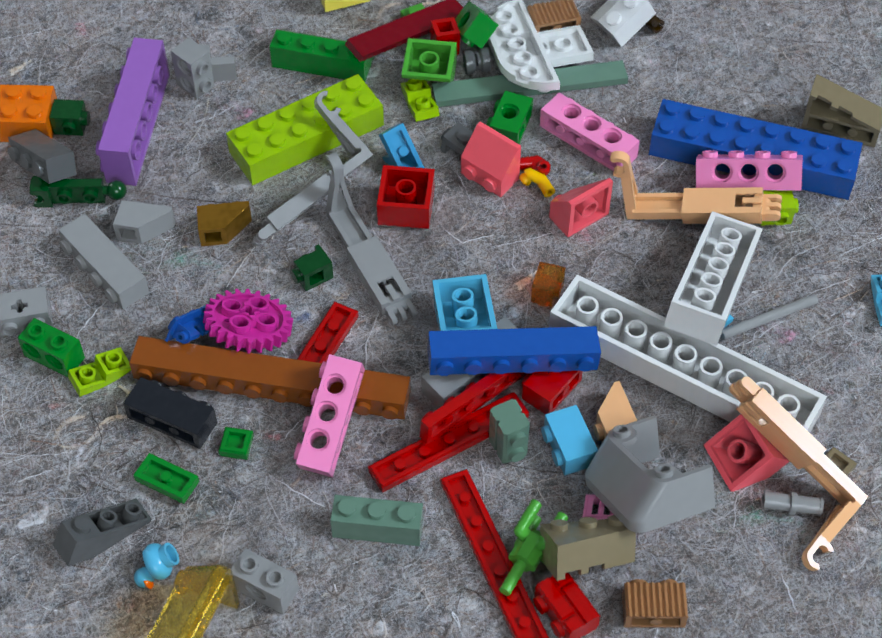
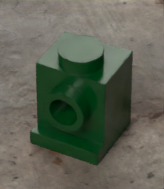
[290,244,334,291]

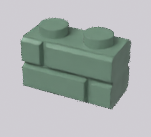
[489,399,530,464]

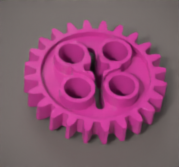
[203,289,293,353]

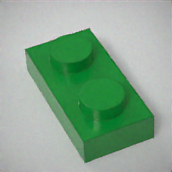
[133,453,199,504]

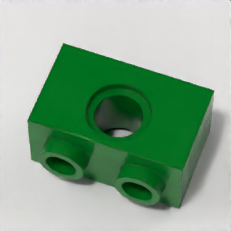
[455,1,499,49]
[486,91,533,144]

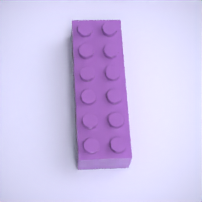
[96,38,170,186]

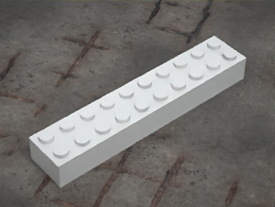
[549,275,827,433]

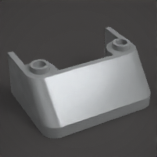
[585,415,716,533]

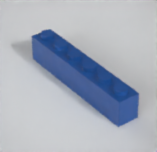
[427,326,601,376]

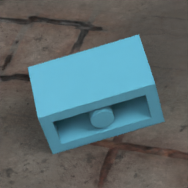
[541,405,598,475]

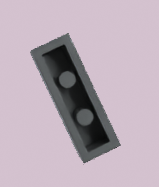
[8,129,77,184]

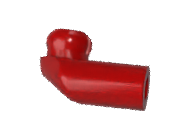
[520,155,551,175]

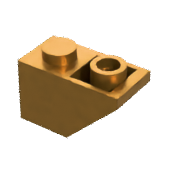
[197,201,252,247]

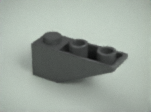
[53,498,152,566]

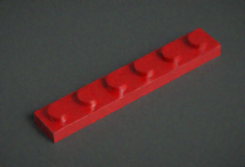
[419,372,528,444]

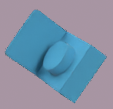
[379,123,424,168]

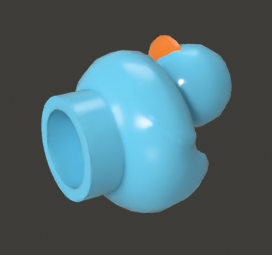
[134,543,179,589]

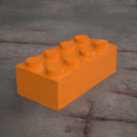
[0,85,57,142]

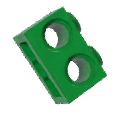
[18,318,85,377]

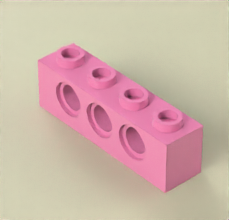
[540,93,640,171]
[696,150,803,191]
[294,354,365,478]

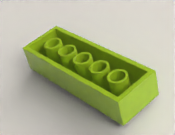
[226,74,384,186]

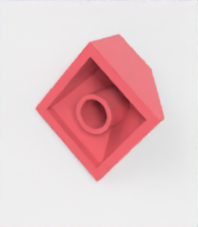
[549,178,613,237]
[703,414,790,492]

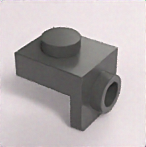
[441,122,473,155]

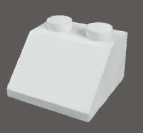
[590,0,656,47]

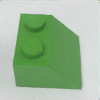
[401,38,457,82]

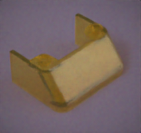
[147,564,240,638]

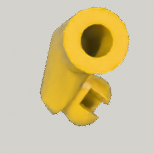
[519,168,555,197]

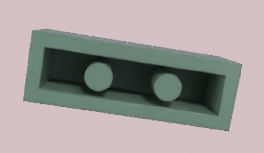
[330,495,423,546]

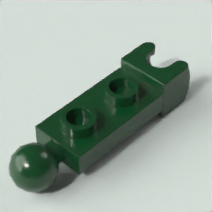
[29,176,127,208]

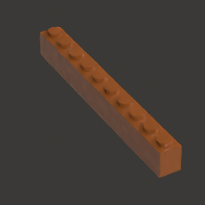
[129,336,411,420]

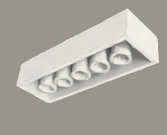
[663,211,763,346]

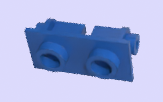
[165,305,209,344]

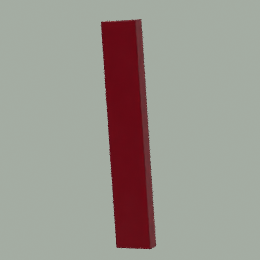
[345,0,463,62]

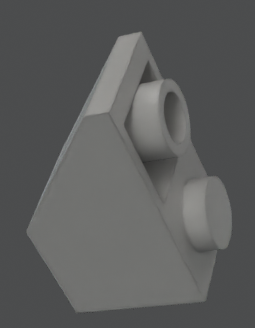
[113,200,176,244]

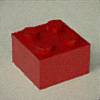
[377,165,435,229]

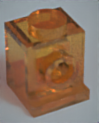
[531,261,566,307]

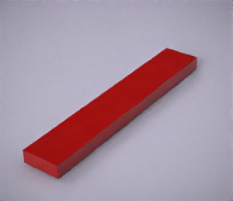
[368,392,529,493]

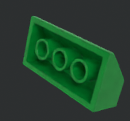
[269,30,374,82]

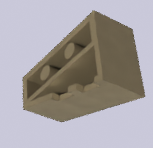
[801,74,882,148]
[540,515,636,581]

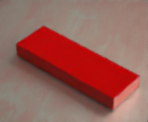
[297,301,359,363]

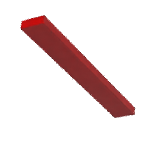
[440,469,549,638]

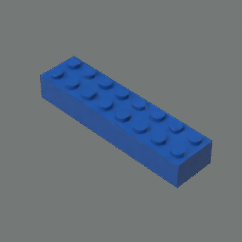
[649,99,863,200]

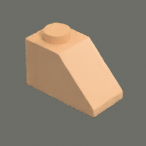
[593,381,637,443]

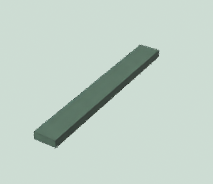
[432,60,628,107]

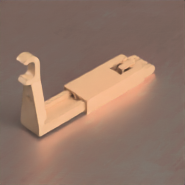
[610,151,782,224]
[729,376,868,571]

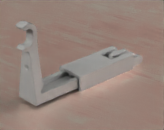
[252,91,373,246]
[326,152,417,326]

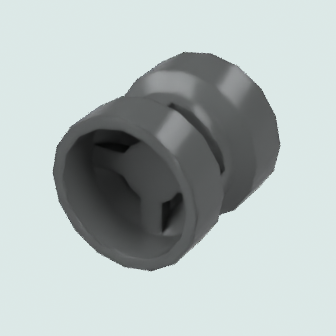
[462,47,491,75]

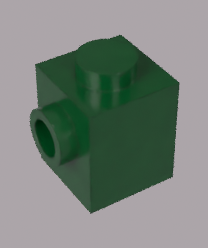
[49,99,91,136]

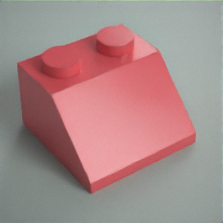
[461,122,521,197]

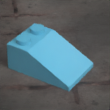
[432,274,497,331]

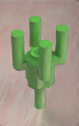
[499,499,568,596]

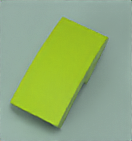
[400,79,440,122]
[68,347,131,397]

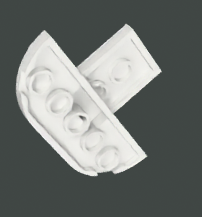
[488,0,594,93]

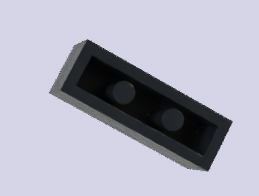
[123,377,217,449]

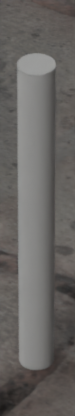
[721,294,818,340]

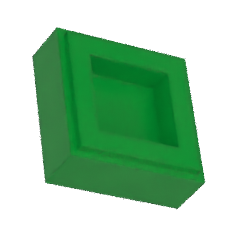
[219,427,254,460]

